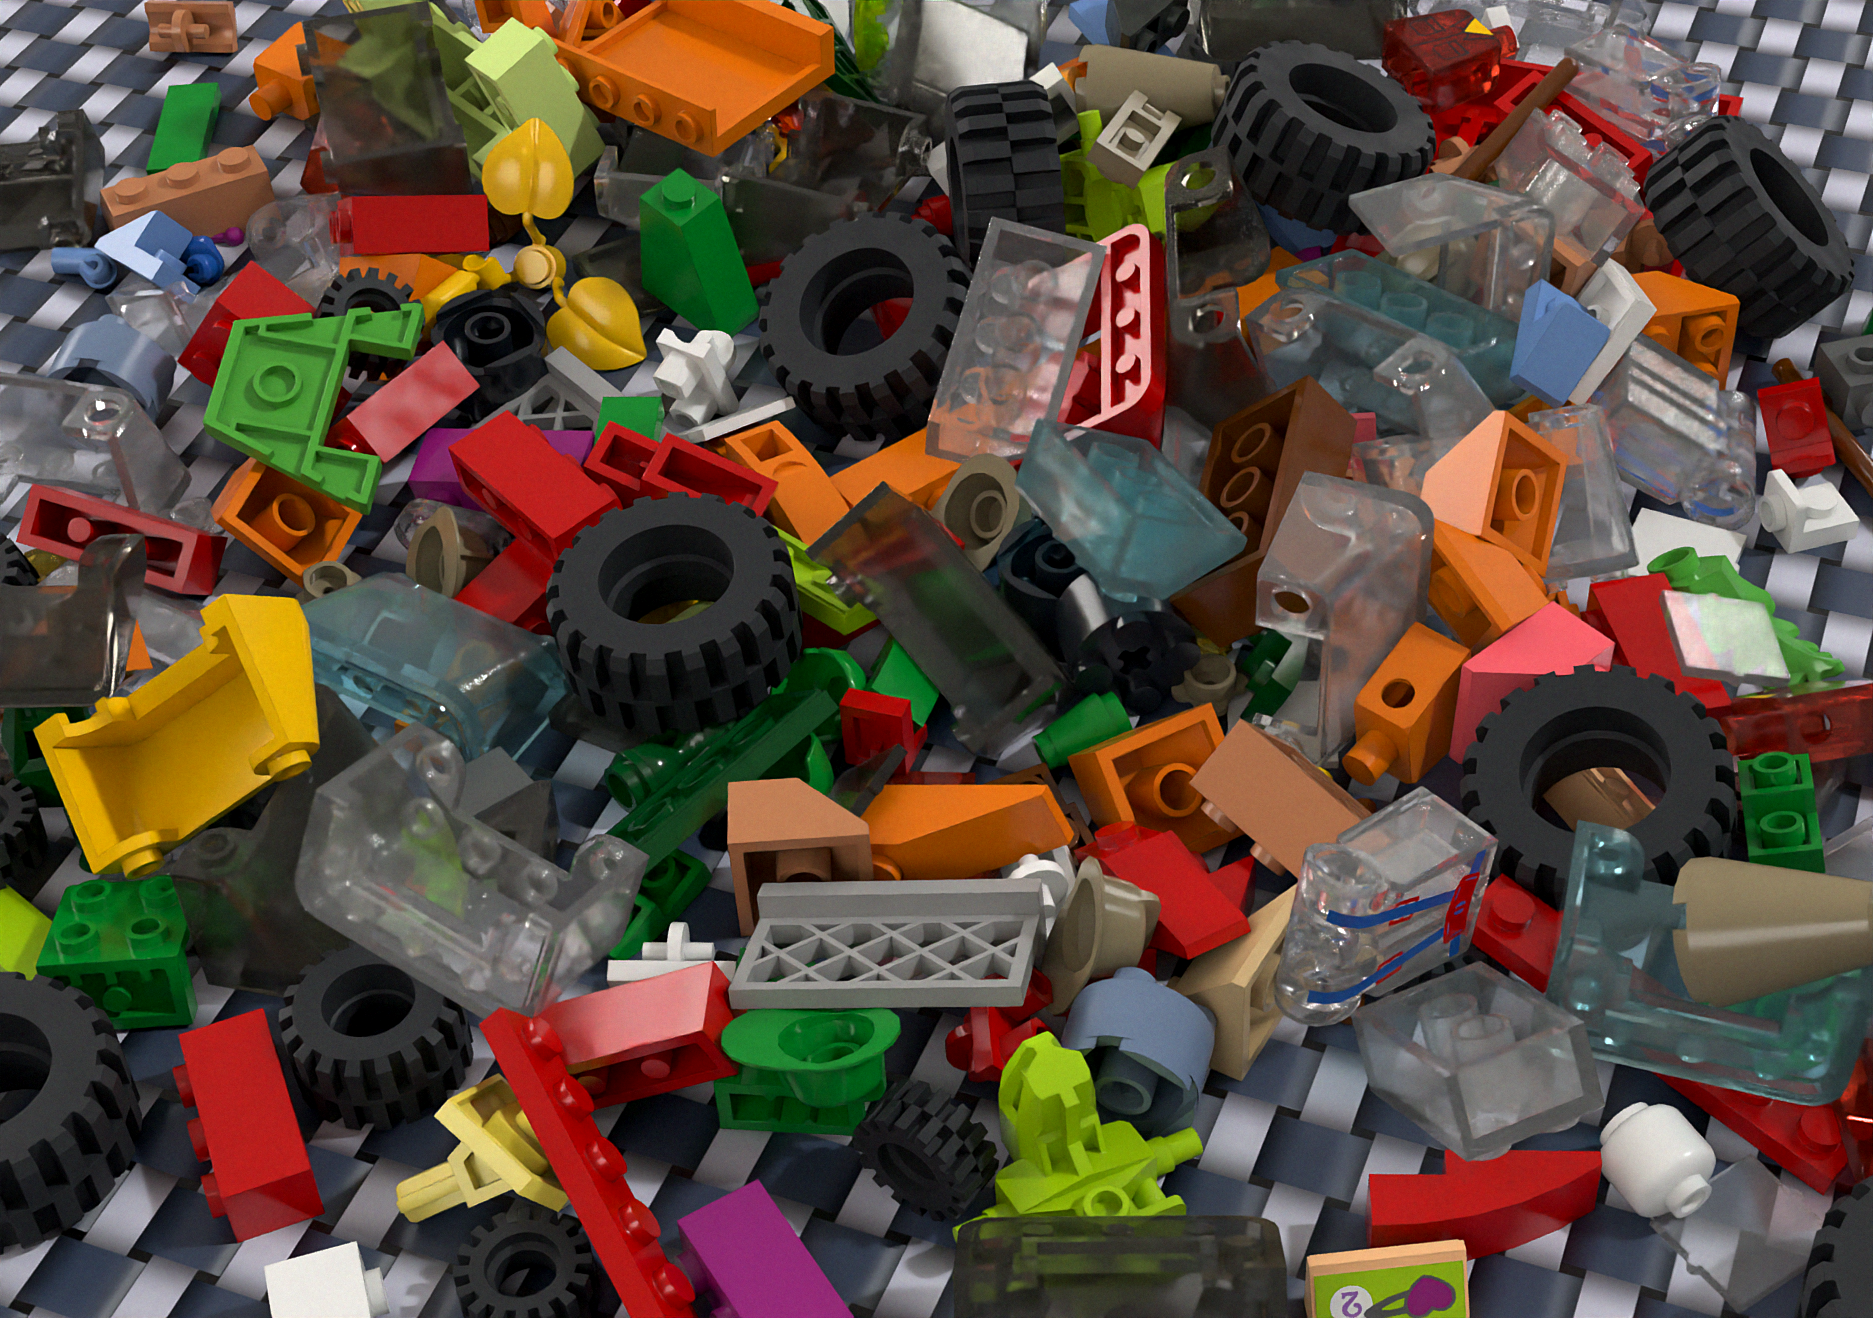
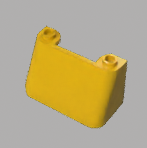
[33,594,320,879]

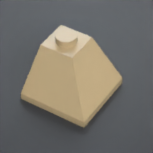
[1166,884,1310,1081]

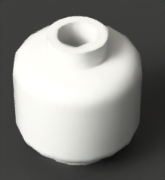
[1599,1102,1716,1218]

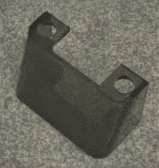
[1161,145,1278,442]

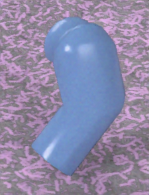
[51,247,118,289]

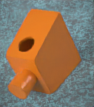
[249,21,370,123]
[1342,621,1471,786]

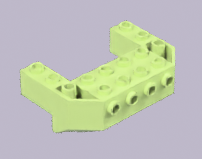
[333,0,607,184]

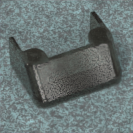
[804,480,1080,757]

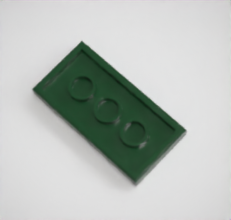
[578,689,839,879]

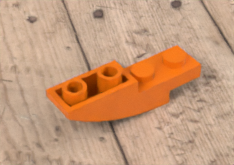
[704,420,865,557]

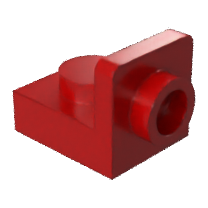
[1757,377,1836,478]
[839,688,928,776]

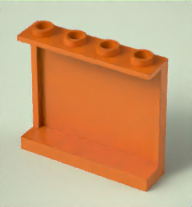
[551,0,835,158]

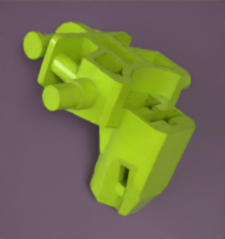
[1060,109,1236,258]
[952,1031,1204,1318]

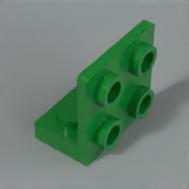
[35,874,204,1030]

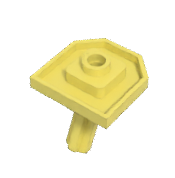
[396,1073,571,1223]

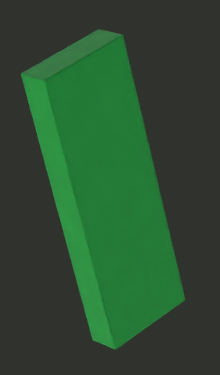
[146,82,222,175]

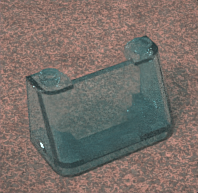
[300,571,574,765]
[1540,820,1873,1106]

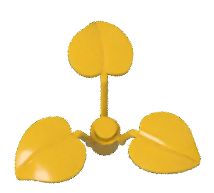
[433,118,647,370]

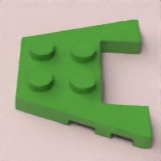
[203,303,425,515]

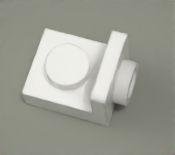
[1758,469,1860,554]

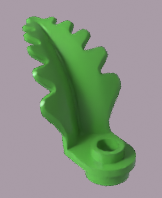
[1647,547,1845,691]

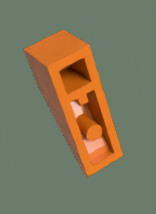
[858,785,1074,881]

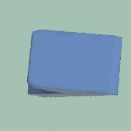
[94,210,201,305]
[1509,279,1610,409]

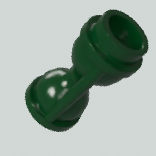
[604,712,741,813]

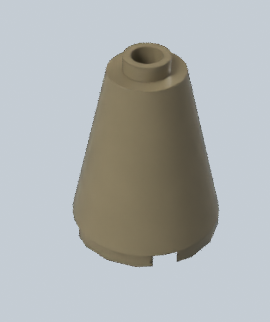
[1075,44,1231,138]
[1673,856,1873,1008]

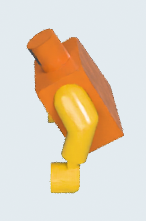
[339,253,506,386]

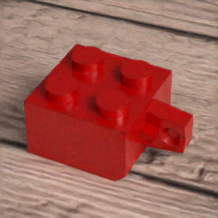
[177,260,352,425]

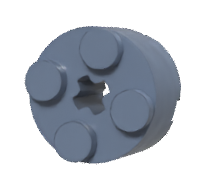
[40,314,177,452]
[1060,967,1217,1139]

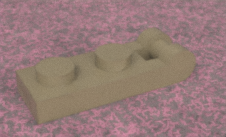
[1085,89,1182,190]

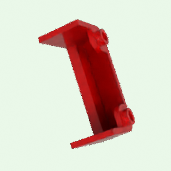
[1007,224,1166,517]

